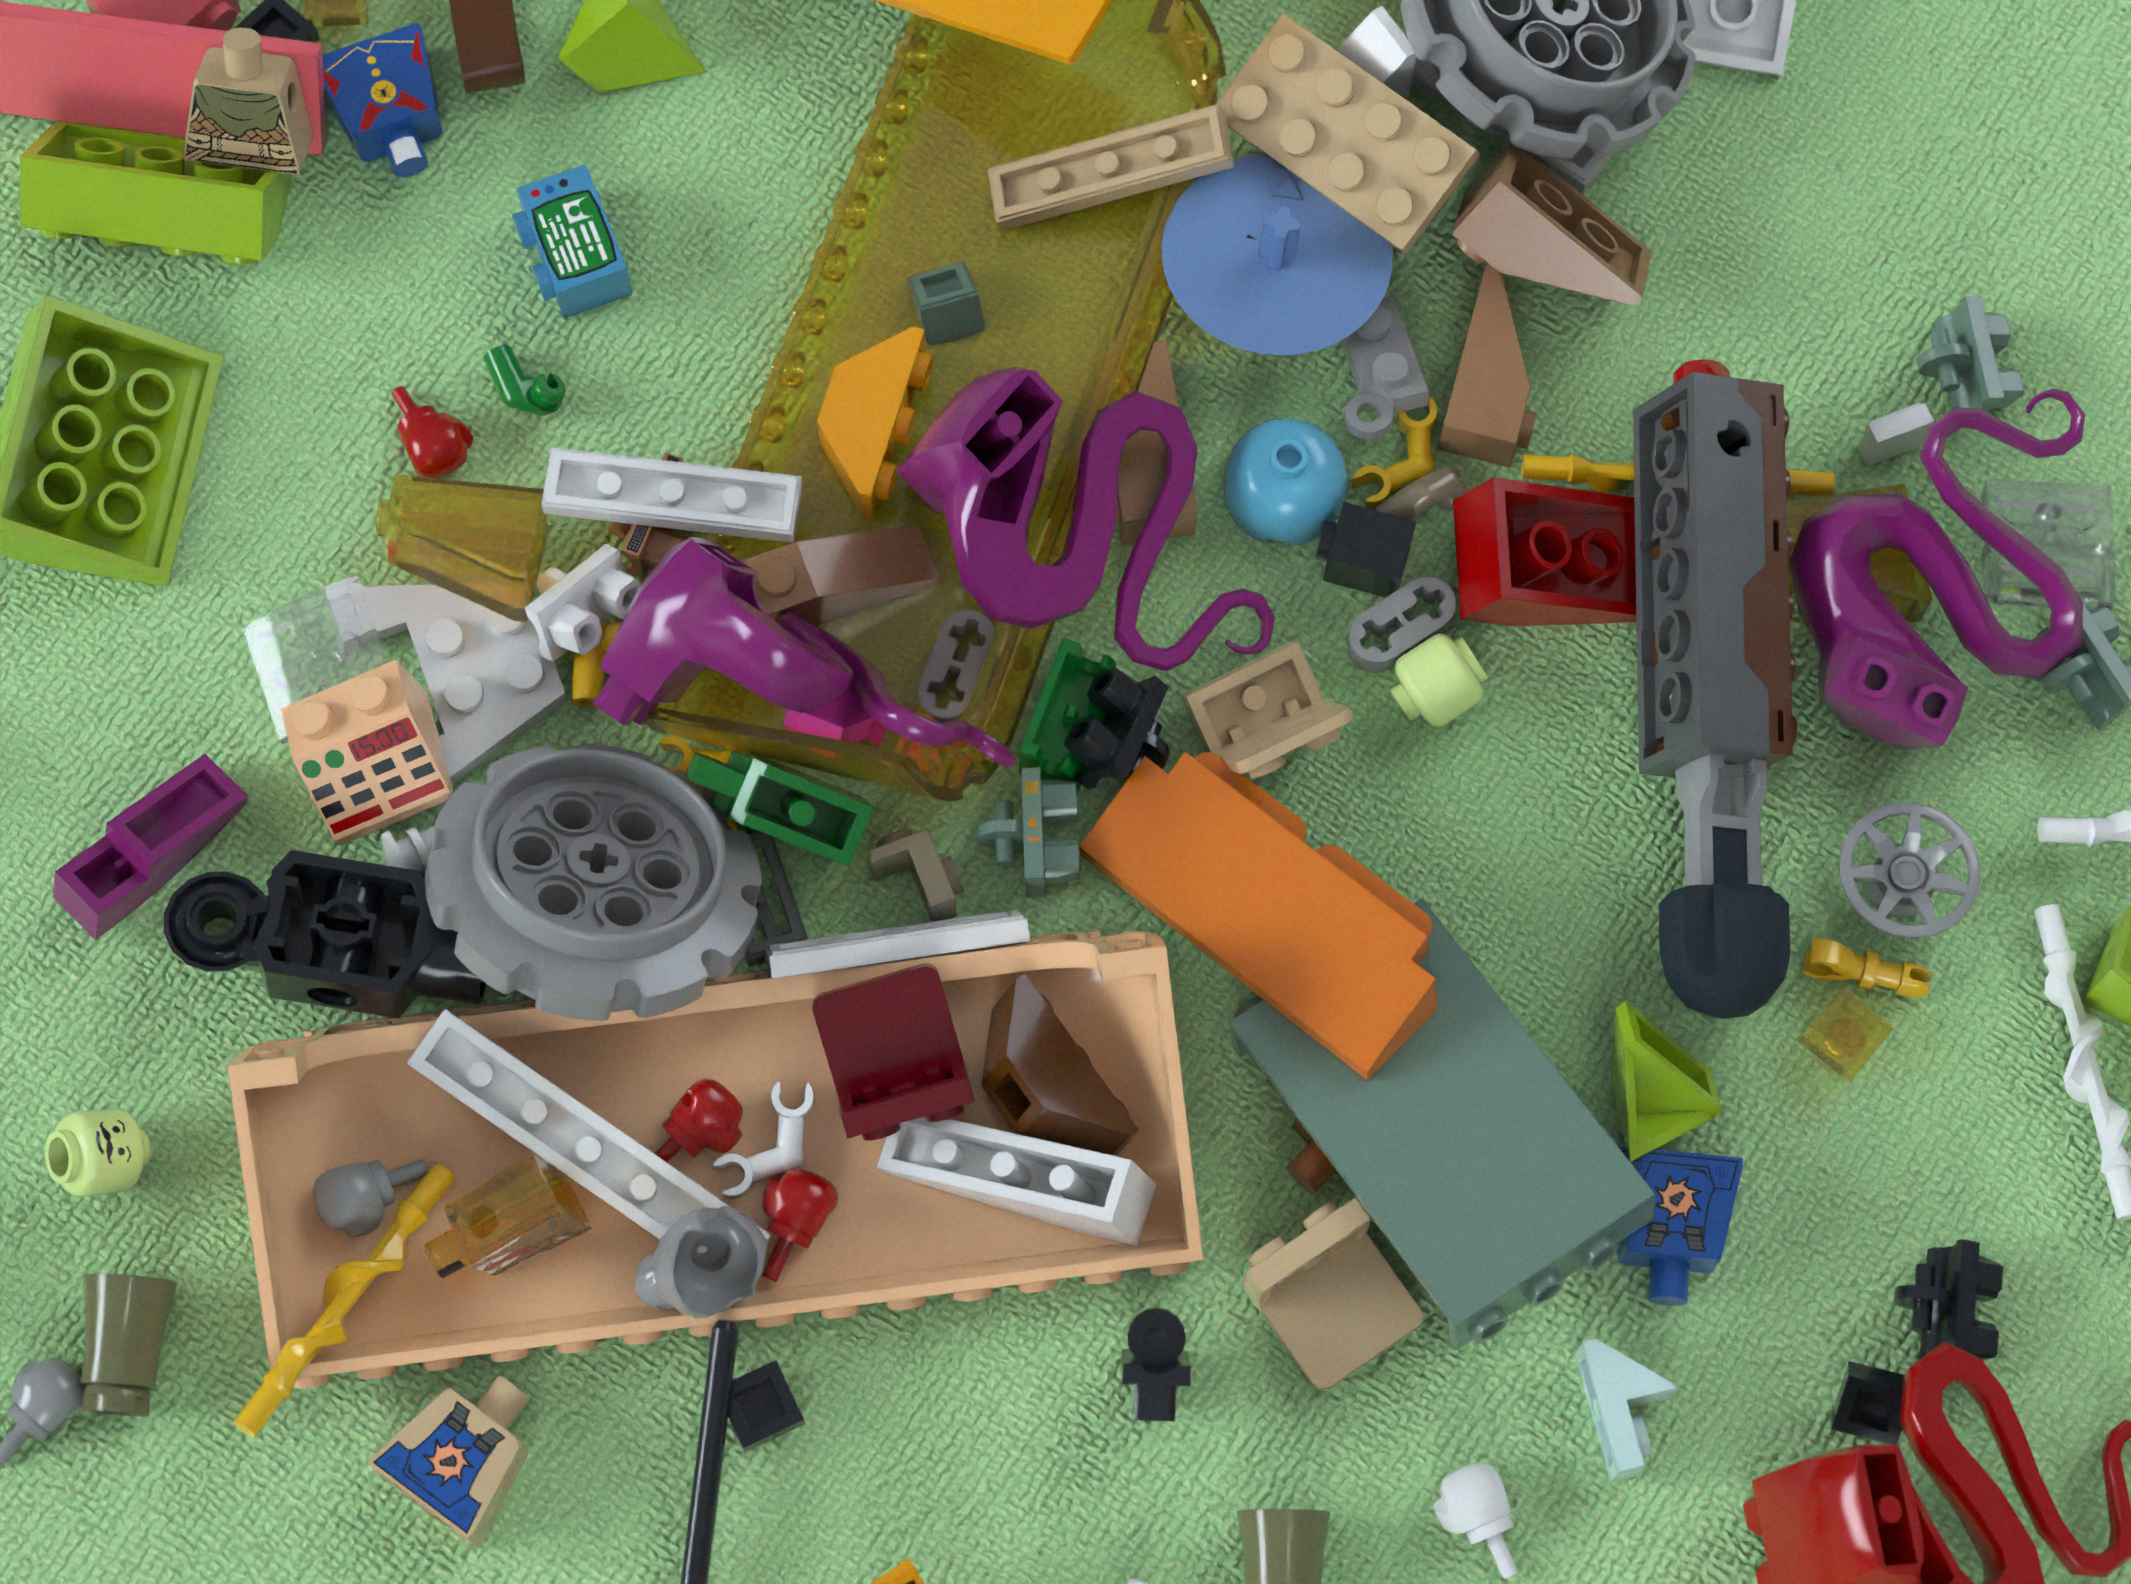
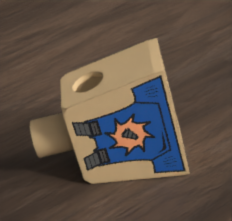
[367,1375,530,1549]

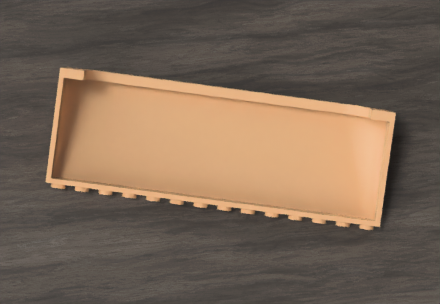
[227,931,1203,1388]

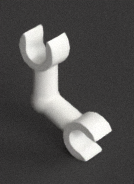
[713,1081,814,1199]

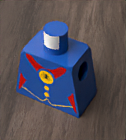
[323,22,443,177]

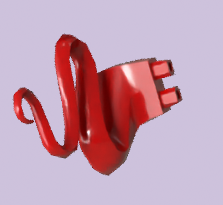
[1743,1342,2131,1584]

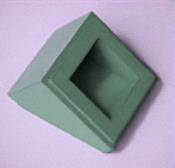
[906,262,985,345]

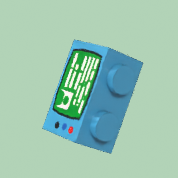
[512,164,633,319]

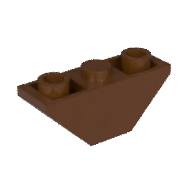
[981,974,1139,1156]

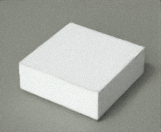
[1857,403,1934,467]

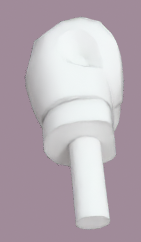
[1433,1462,1518,1579]

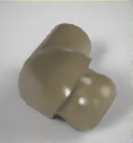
[1376,466,1468,520]

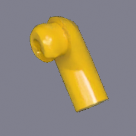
[571,620,622,708]

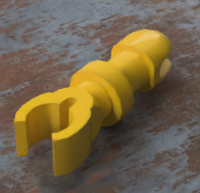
[1803,938,1932,998]

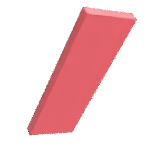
[0,1,327,155]

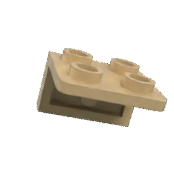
[1180,641,1354,778]
[1243,1197,1423,1391]

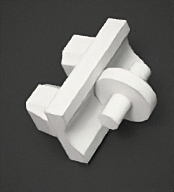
[525,544,640,662]

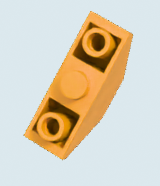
[817,326,934,519]

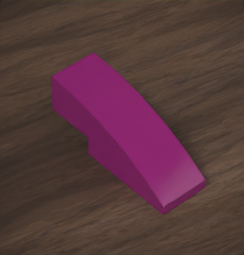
[53,754,248,940]

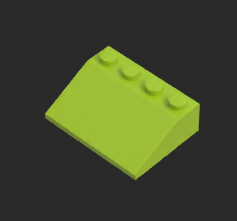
[0,294,224,586]

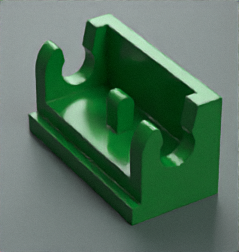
[1019,638,1116,794]

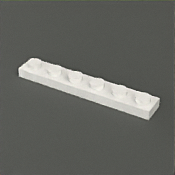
[407,1009,771,1254]

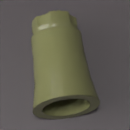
[81,1273,178,1417]
[1236,1509,1331,1584]

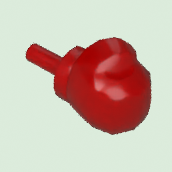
[391,386,473,480]
[654,1079,743,1163]
[762,1168,838,1283]

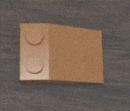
[1452,140,1652,306]

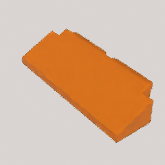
[1079,751,1437,1081]

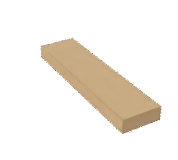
[987,104,1235,231]

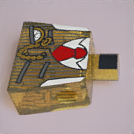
[424,1154,592,1279]

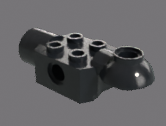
[163,850,487,1019]

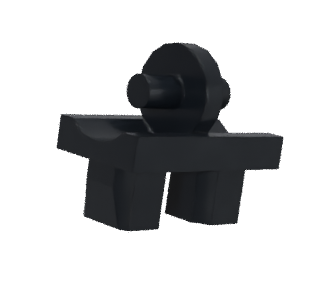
[1063,668,1171,790]
[1894,1239,2003,1361]
[1121,1307,1191,1422]

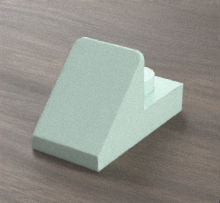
[1575,1338,1677,1482]

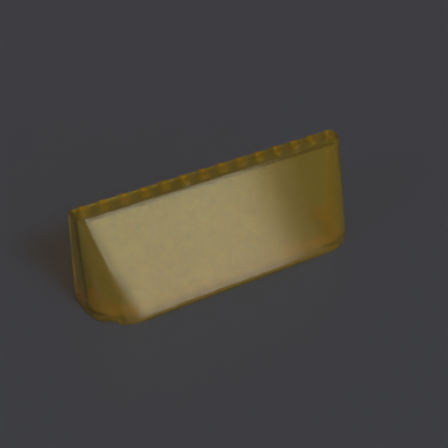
[646,0,1227,801]

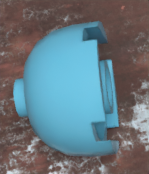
[1224,418,1348,546]

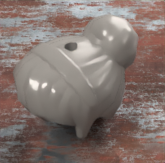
[634,1206,768,1319]

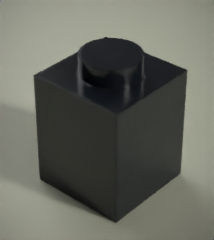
[1316,502,1417,598]

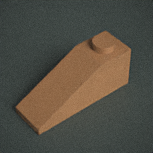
[1438,262,1537,468]
[1116,340,1198,545]
[742,524,940,626]

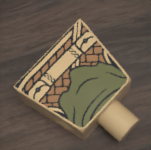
[183,28,313,175]

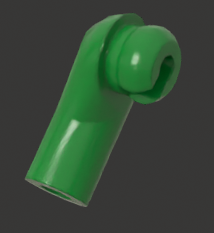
[483,345,566,416]

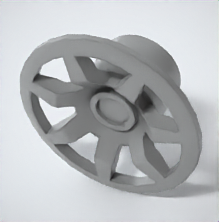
[1839,803,1980,938]

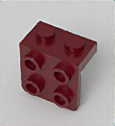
[812,963,975,1141]

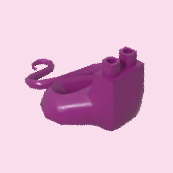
[895,367,1276,671]
[1789,388,2086,749]
[593,537,1017,769]

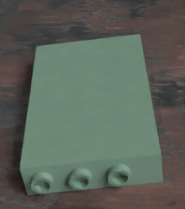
[1229,898,1655,1349]

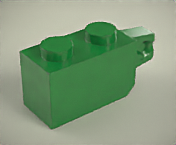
[685,750,874,867]

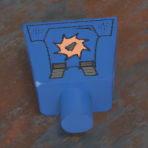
[1618,1146,1743,1306]

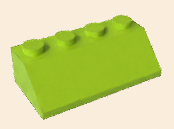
[20,120,293,265]

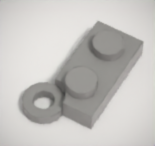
[1341,296,1429,440]

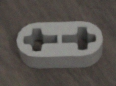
[1347,577,1456,673]
[917,610,997,722]

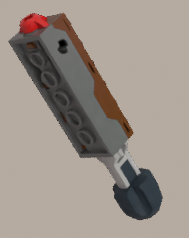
[1633,359,1797,1019]

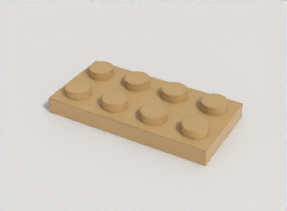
[1217,13,1480,255]

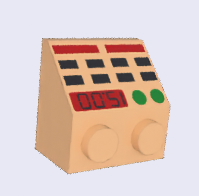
[280,659,454,846]

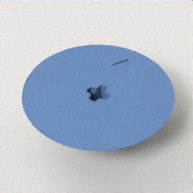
[1162,154,1393,355]

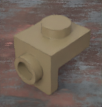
[868,829,963,921]

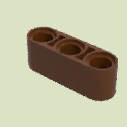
[449,0,526,94]

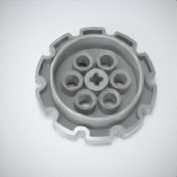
[1400,0,1696,159]
[425,744,762,1021]

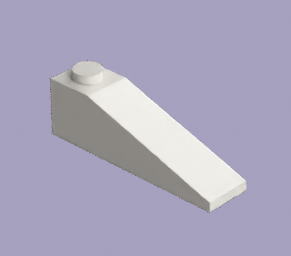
[877,1116,1157,1246]

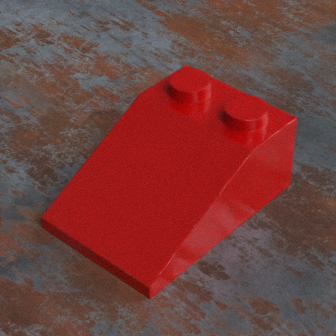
[1453,477,1636,626]

